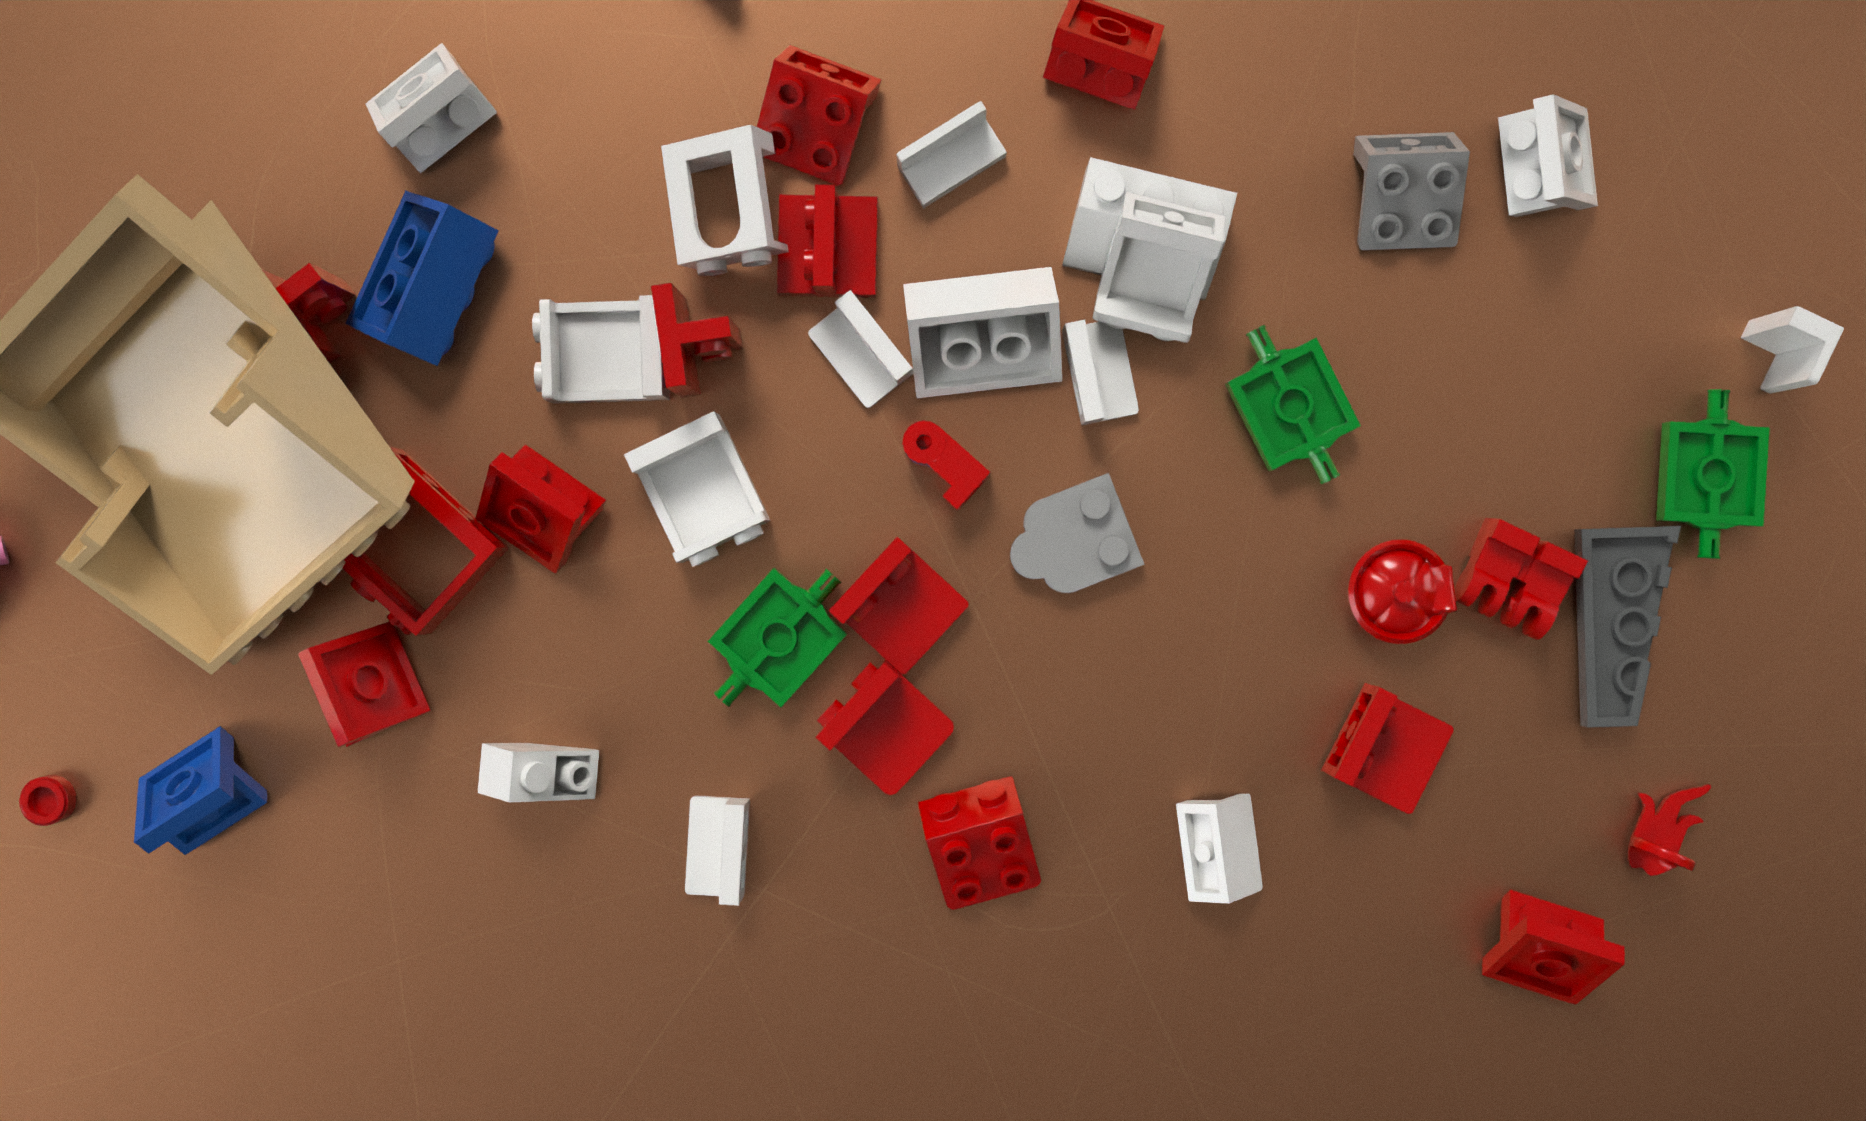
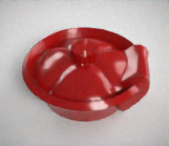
[1348,539,1457,644]

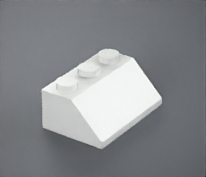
[1062,157,1237,300]
[903,267,1062,399]

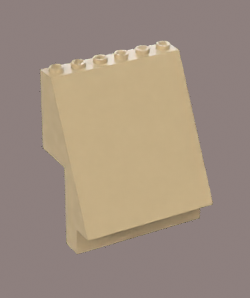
[0,174,415,675]

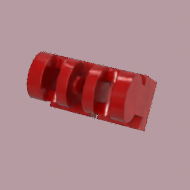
[1455,518,1588,640]

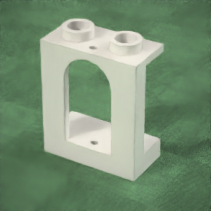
[661,125,789,276]

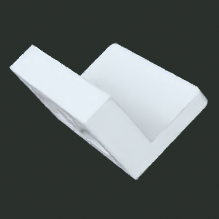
[896,101,1007,209]
[808,290,913,408]
[1741,306,1844,394]
[1062,320,1139,426]
[1176,794,1263,904]
[685,795,750,906]

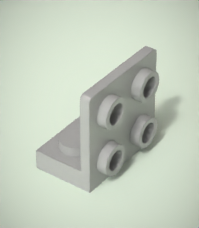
[1353,132,1470,250]

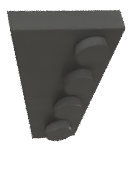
[1574,526,1681,728]

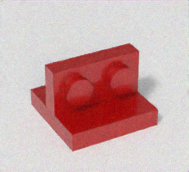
[1042,0,1165,110]
[777,184,878,298]
[262,263,356,364]
[651,283,743,398]
[475,444,606,574]
[298,622,431,747]
[1482,889,1625,1005]

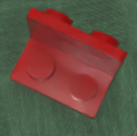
[757,45,882,185]
[829,537,969,674]
[1321,683,1454,814]

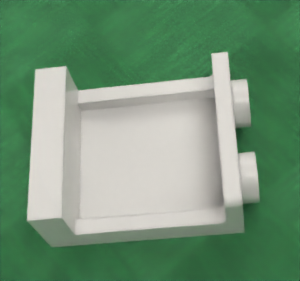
[1093,192,1225,343]
[532,295,670,404]
[624,411,771,567]

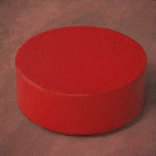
[19,775,77,826]

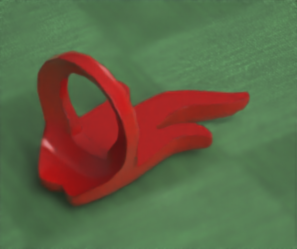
[1627,784,1711,876]

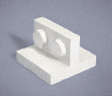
[366,43,497,174]
[1498,94,1598,217]

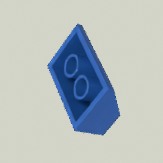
[345,190,499,366]

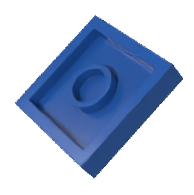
[134,726,267,855]

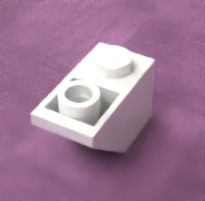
[478,743,599,803]

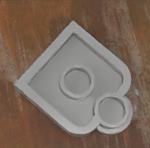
[1010,473,1145,593]

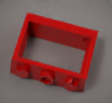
[342,447,509,636]

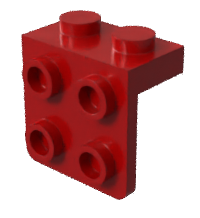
[815,660,954,795]
[918,776,1041,910]

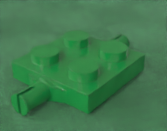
[1225,325,1361,484]
[1656,389,1770,559]
[707,568,848,707]

